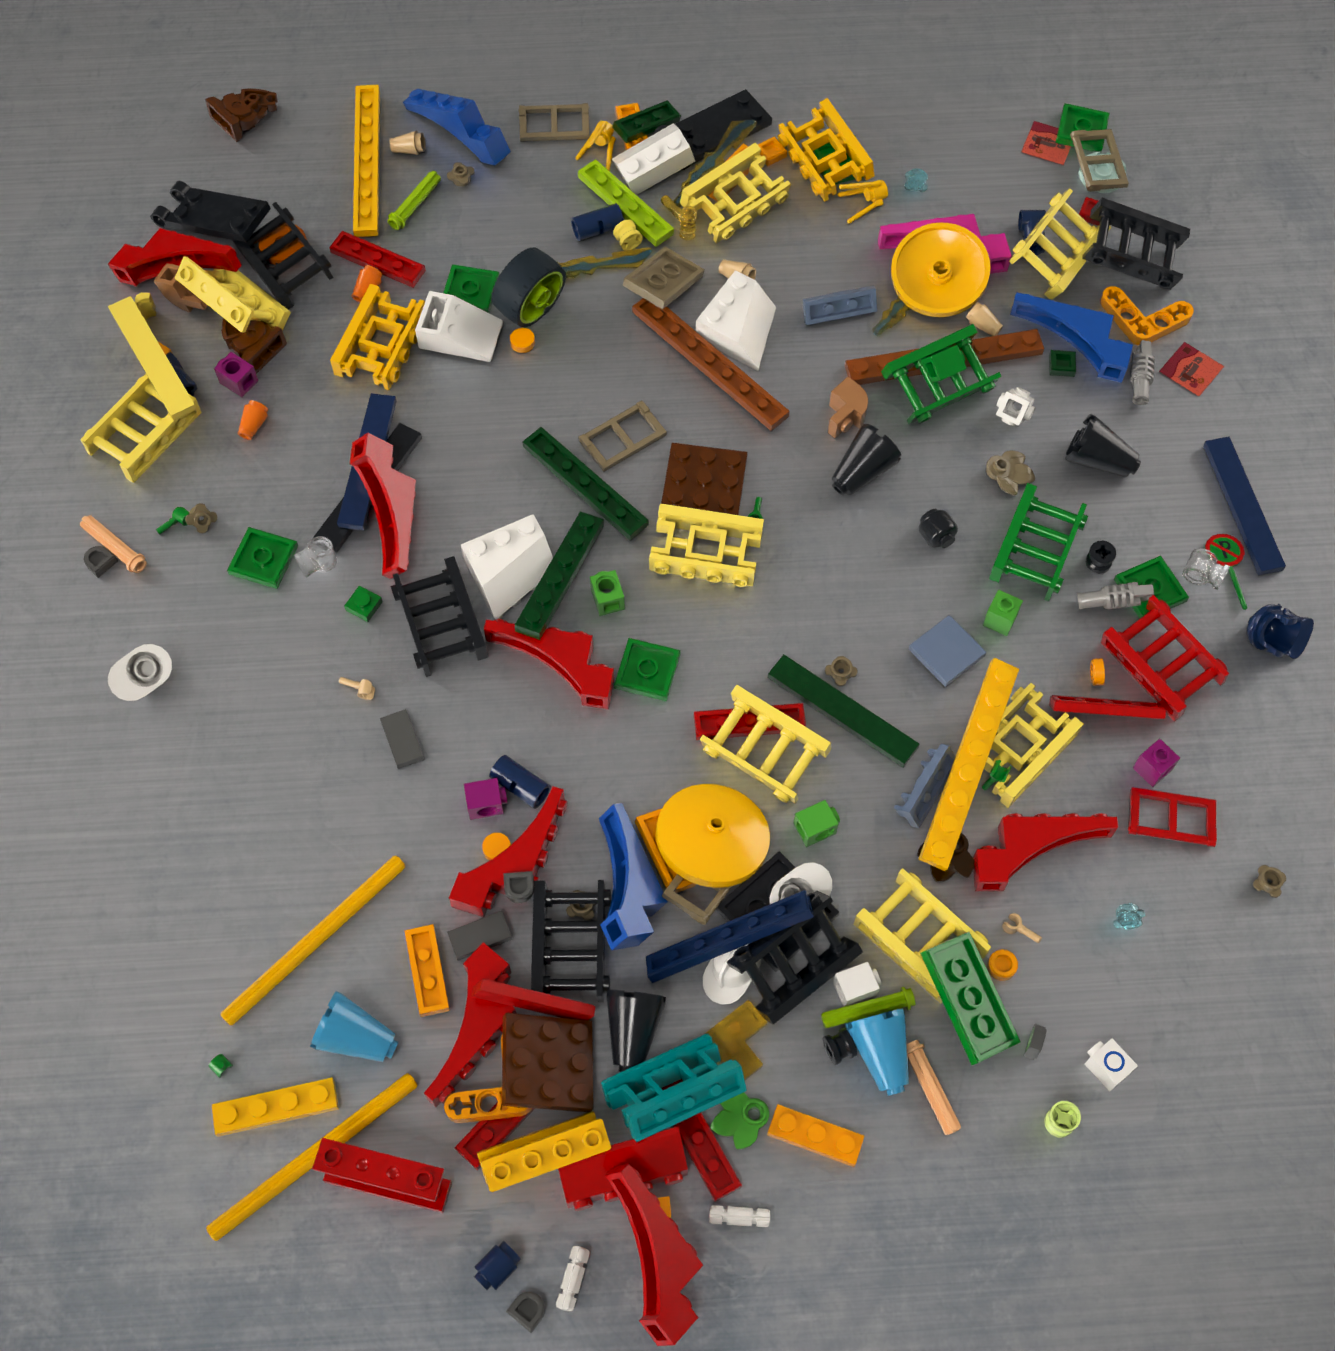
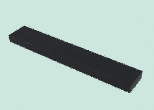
[313,423,422,553]

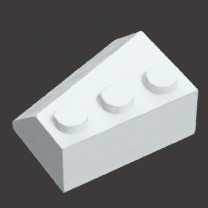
[696,270,776,371]
[461,514,553,620]

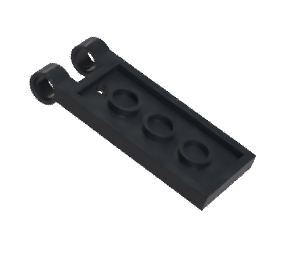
[653,89,772,170]
[150,181,271,243]

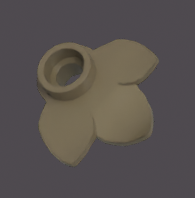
[986,450,1035,496]

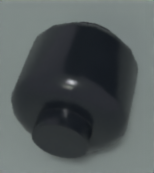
[919,509,958,548]

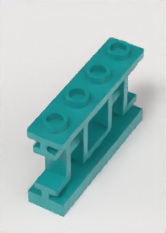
[601,1034,747,1142]

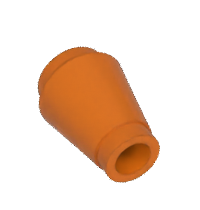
[351,265,383,303]
[237,400,268,440]

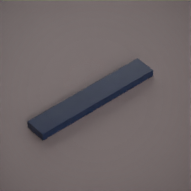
[337,393,397,531]
[1203,436,1286,576]
[646,890,814,983]

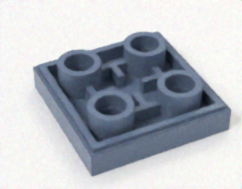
[909,615,986,687]

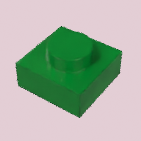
[344,586,383,622]

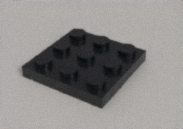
[716,851,840,972]

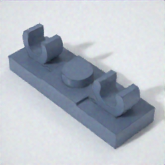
[802,285,877,325]
[894,744,955,828]

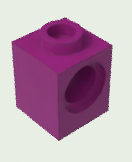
[214,352,259,397]
[1133,738,1180,787]
[464,778,507,820]

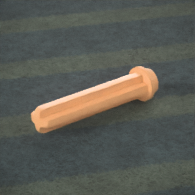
[80,515,147,573]
[907,1040,961,1135]

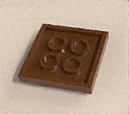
[661,443,748,515]
[502,1013,594,1112]

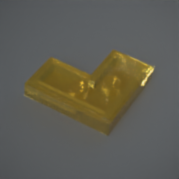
[705,1000,767,1080]

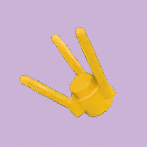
[575,121,616,171]
[838,180,888,224]

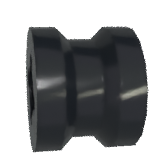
[1085,540,1116,574]
[822,1027,857,1065]

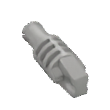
[1130,340,1155,405]
[1077,582,1154,610]

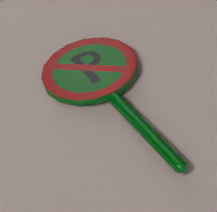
[1204,534,1248,610]

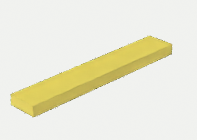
[108,296,196,420]

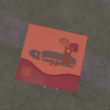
[1021,121,1071,165]
[1159,342,1224,396]

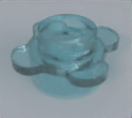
[904,168,928,192]
[1113,903,1145,930]

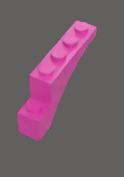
[877,214,1012,274]

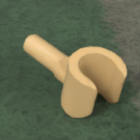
[339,677,375,700]
[1002,913,1042,943]

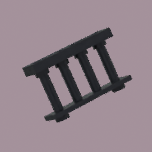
[1082,197,1190,290]
[232,202,334,310]
[391,556,488,677]
[531,880,611,1002]
[727,891,863,1025]

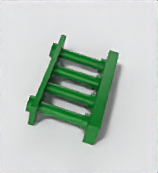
[881,324,1002,424]
[989,483,1088,601]

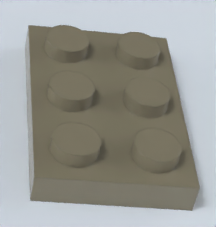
[623,247,705,309]

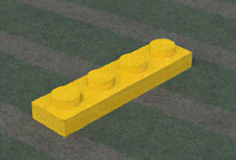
[212,1077,339,1137]

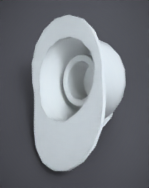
[108,644,172,701]
[769,862,832,904]
[703,944,761,1005]

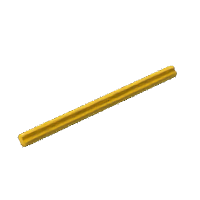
[221,855,405,1025]
[206,1073,418,1241]

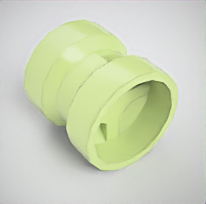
[1044,1101,1081,1138]

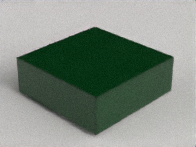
[1049,350,1076,377]

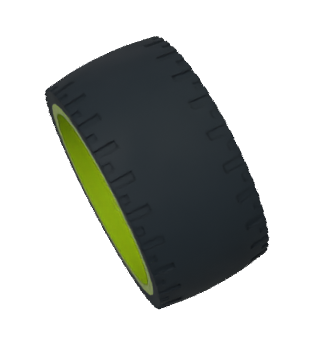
[492,247,566,327]

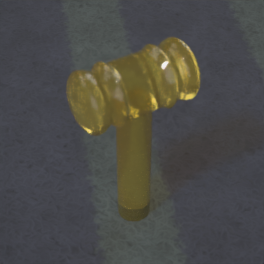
[661,195,697,240]

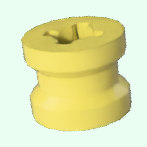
[613,220,643,251]

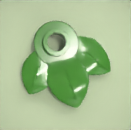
[710,1092,769,1150]

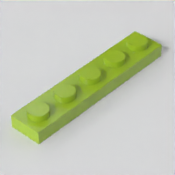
[578,159,674,247]

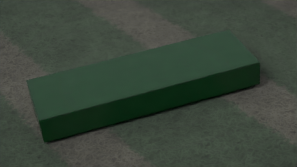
[612,100,681,143]

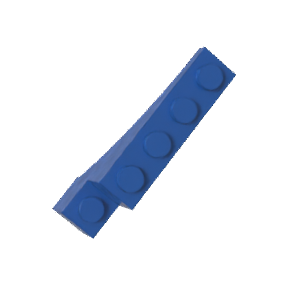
[403,89,511,166]
[1010,292,1133,383]
[598,803,668,951]

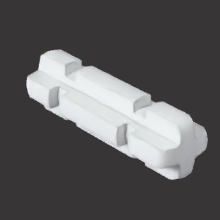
[709,1205,770,1227]
[556,1246,590,1312]

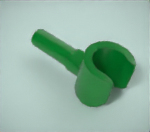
[748,497,763,519]
[156,507,189,535]
[982,760,1011,790]
[208,1054,233,1078]

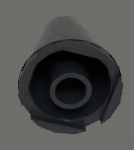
[1065,414,1141,477]
[832,424,901,495]
[606,990,666,1072]

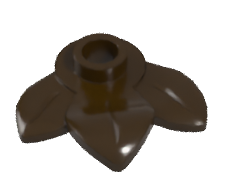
[917,833,974,882]

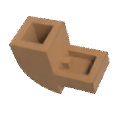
[154,263,208,312]
[828,377,868,438]

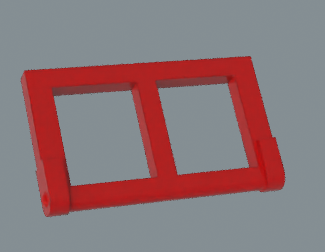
[1128,787,1217,847]

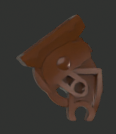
[205,88,278,142]
[221,318,287,374]

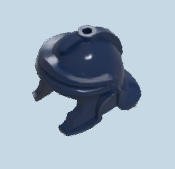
[1247,604,1314,659]

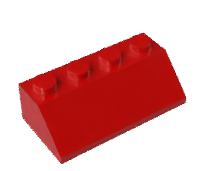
[558,1127,688,1211]

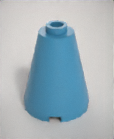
[310,991,398,1062]
[845,1008,909,1096]

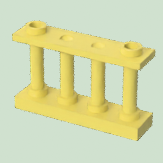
[1009,188,1111,300]
[175,256,291,333]
[80,374,202,483]
[700,685,832,804]
[853,868,991,1004]

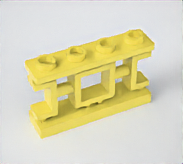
[680,143,791,243]
[649,504,764,587]
[984,683,1084,808]

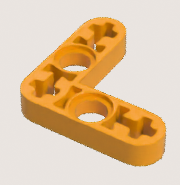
[1100,286,1194,345]
[444,1034,532,1123]

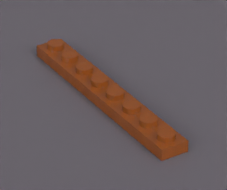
[632,298,790,431]
[845,329,1044,385]

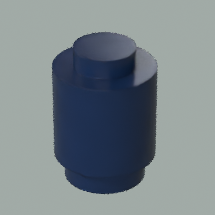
[474,1241,521,1290]

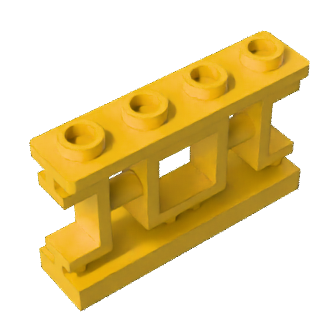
[777,98,875,202]
[330,284,425,390]
[476,1111,611,1192]

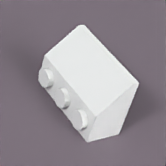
[612,123,695,195]

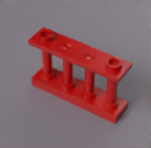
[1101,595,1229,722]
[312,1138,452,1213]

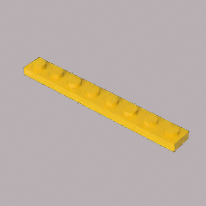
[353,85,380,237]
[918,658,1019,871]

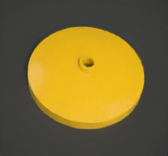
[891,222,990,317]
[656,784,770,888]

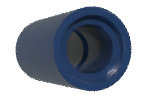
[571,203,624,241]
[489,755,551,809]

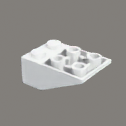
[415,291,504,362]

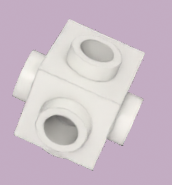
[996,387,1036,426]

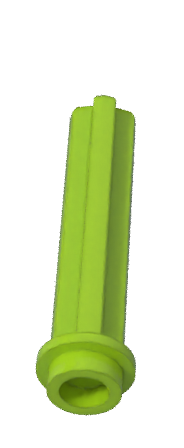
[387,171,441,230]
[821,987,916,1028]

